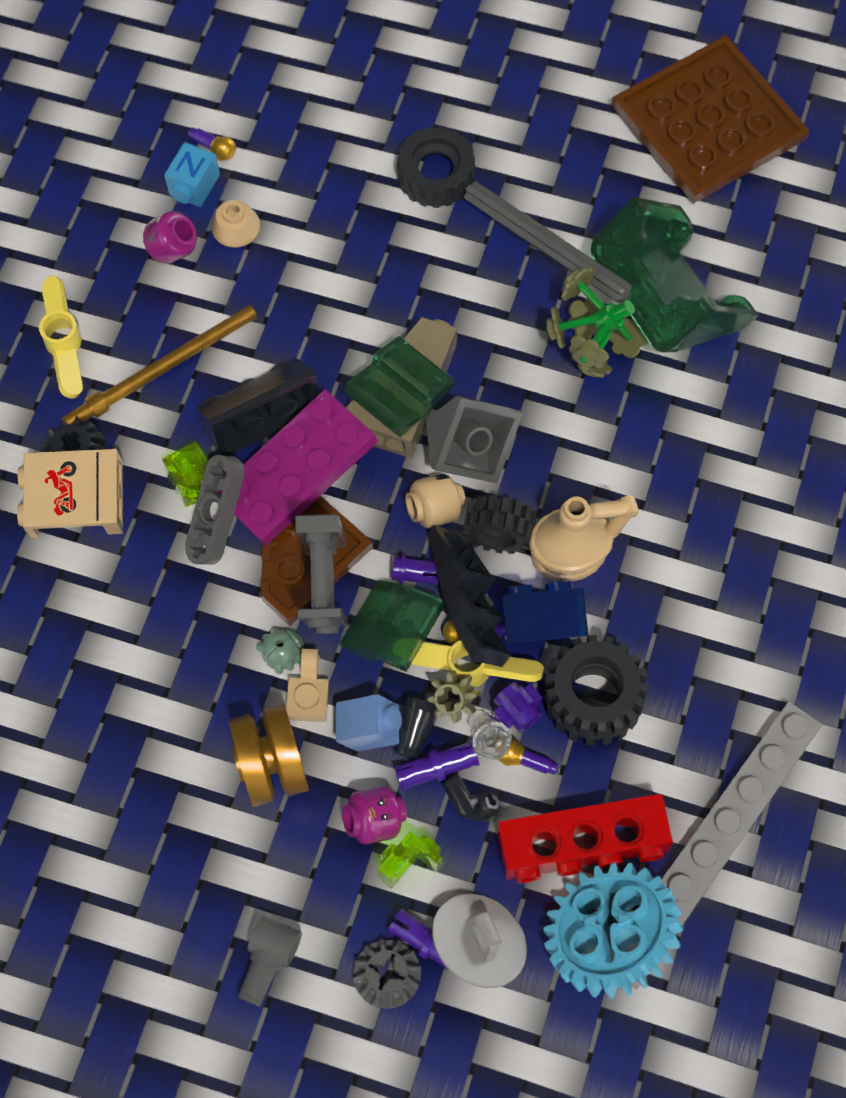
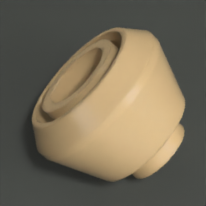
[211,200,260,247]

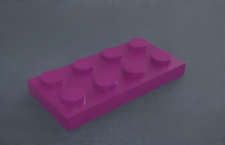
[217,389,378,547]

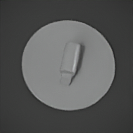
[432,894,527,988]

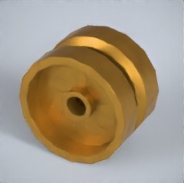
[228,704,309,807]

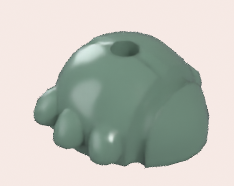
[256,627,304,674]

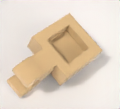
[286,649,329,722]

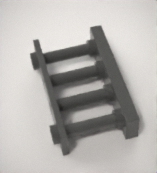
[296,515,348,634]

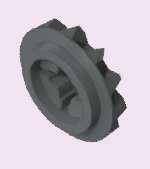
[353,939,421,1009]

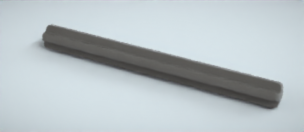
[464,182,632,303]

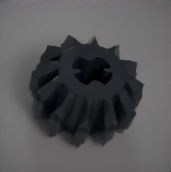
[41,417,106,452]

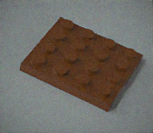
[612,35,810,204]

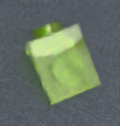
[377,831,442,889]

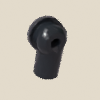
[442,775,500,822]

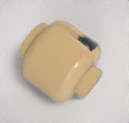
[405,474,465,528]

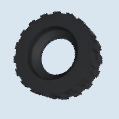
[397,127,475,208]

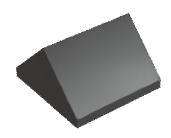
[426,396,523,483]

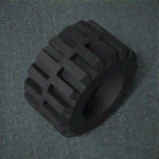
[543,635,648,746]

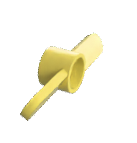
[39,276,83,399]
[394,639,544,688]

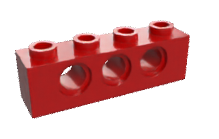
[497,794,673,884]

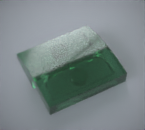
[344,336,455,438]
[340,580,445,672]

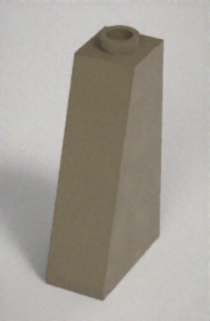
[347,317,457,458]

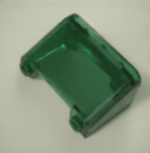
[591,197,759,353]

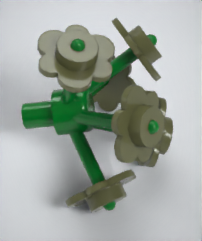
[546,267,649,377]

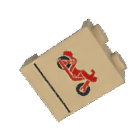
[17,449,123,538]

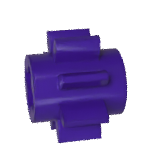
[493,682,543,733]

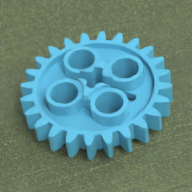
[544,863,683,999]

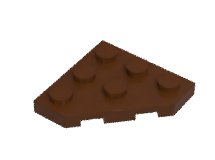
[261,496,373,626]

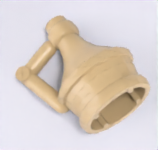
[528,495,640,582]

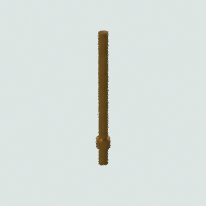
[61,305,257,425]

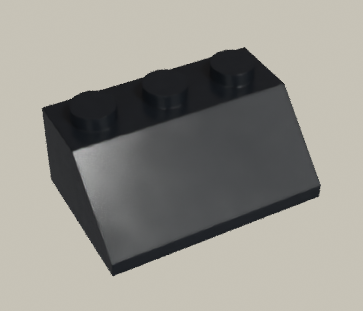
[196,359,319,456]

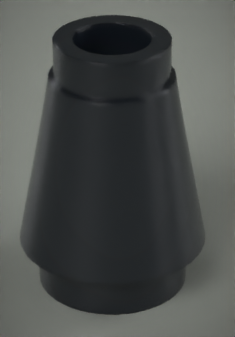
[395,697,437,760]

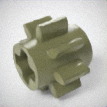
[427,670,481,723]

